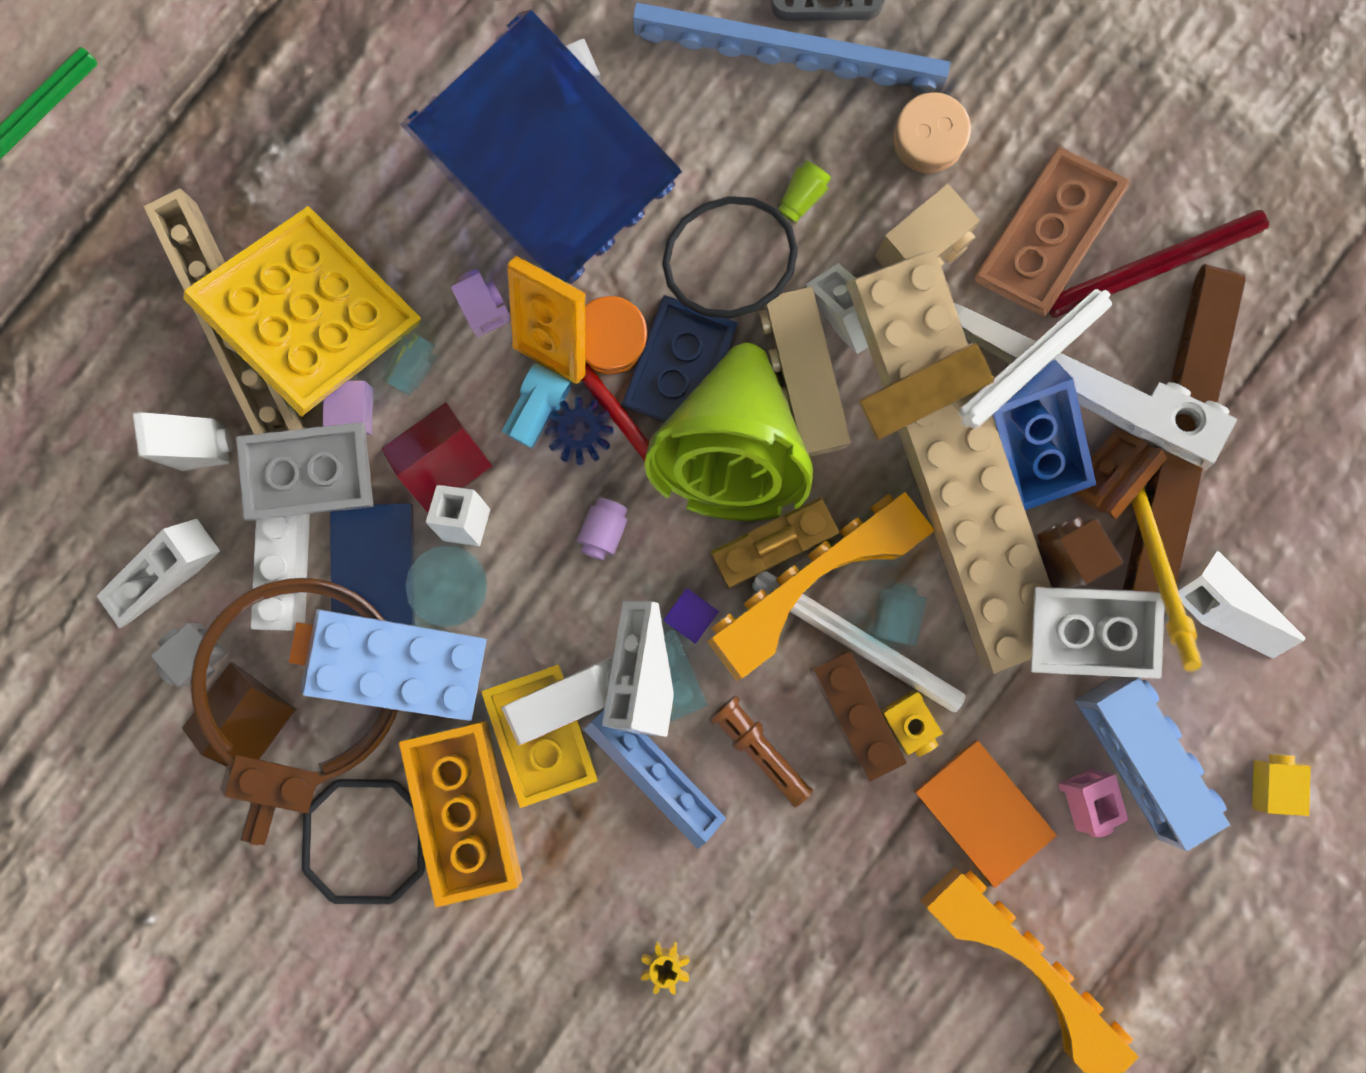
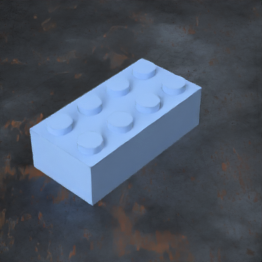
[300,609,487,721]
[1074,676,1230,851]

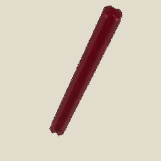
[1049,209,1269,318]

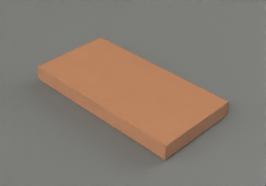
[975,146,1129,318]

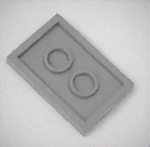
[236,422,373,521]

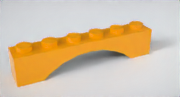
[707,492,935,681]
[920,867,1139,1073]

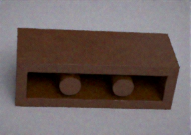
[1036,517,1123,588]
[810,651,907,782]

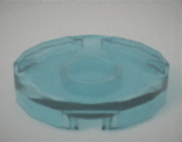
[405,546,487,627]

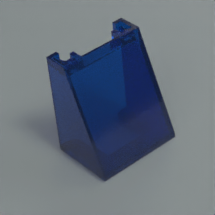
[400,10,682,285]

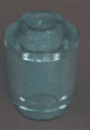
[382,333,438,396]

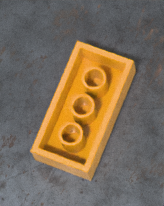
[399,720,523,908]

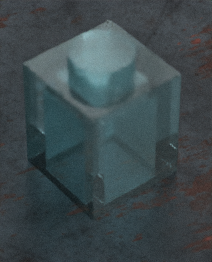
[871,583,927,646]

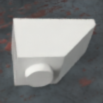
[806,263,869,354]

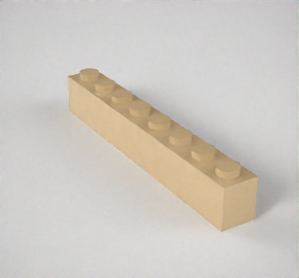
[143,188,306,434]

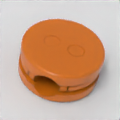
[585,296,648,375]

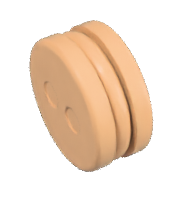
[893,92,971,174]

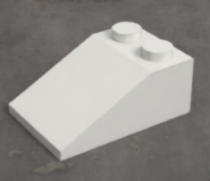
[1031,587,1164,678]

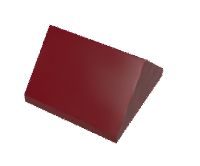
[381,402,493,513]

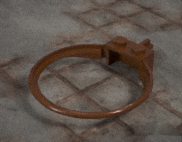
[191,578,398,846]

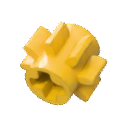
[640,941,690,995]

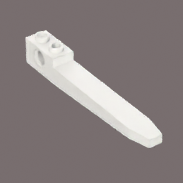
[954,303,1238,470]

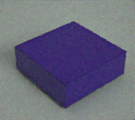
[663,588,719,644]

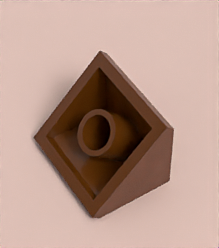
[182,662,297,766]

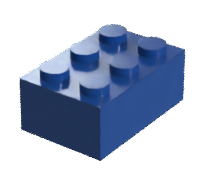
[992,360,1096,510]

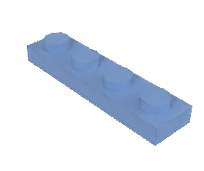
[583,709,726,849]

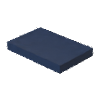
[621,295,738,423]
[330,503,415,625]

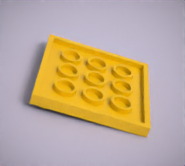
[183,206,421,417]

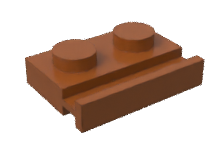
[1070,428,1167,520]

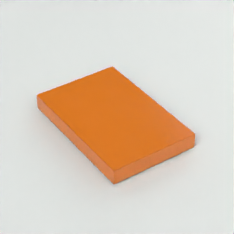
[914,740,1057,888]

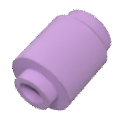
[576,498,628,561]

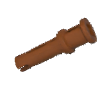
[709,695,813,808]

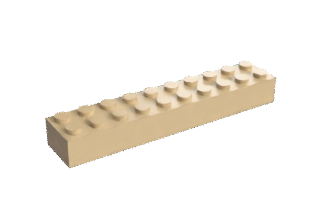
[846,250,1051,674]

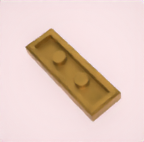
[858,343,995,440]

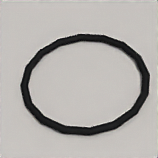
[662,196,798,319]

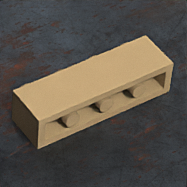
[758,287,851,457]

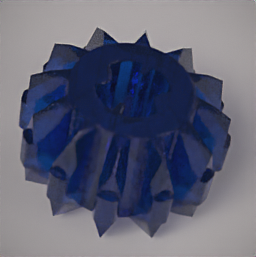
[545,397,614,466]

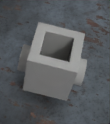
[151,623,227,687]

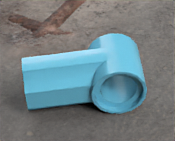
[502,362,572,449]

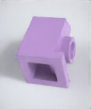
[451,270,511,338]

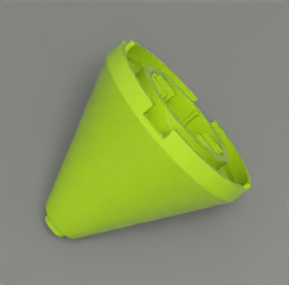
[645,343,813,521]

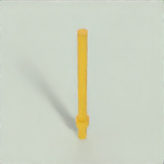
[1131,487,1202,672]

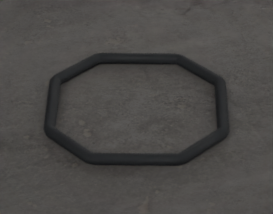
[302,779,425,905]

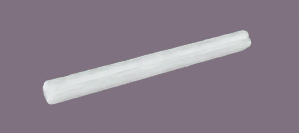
[959,289,1112,428]
[752,571,966,712]

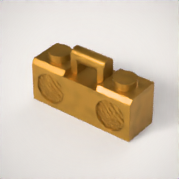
[710,497,839,590]

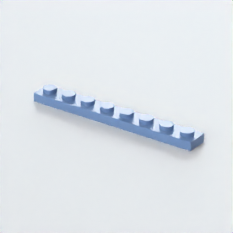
[633,2,951,93]

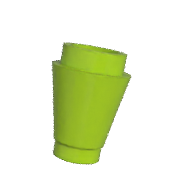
[778,160,831,223]

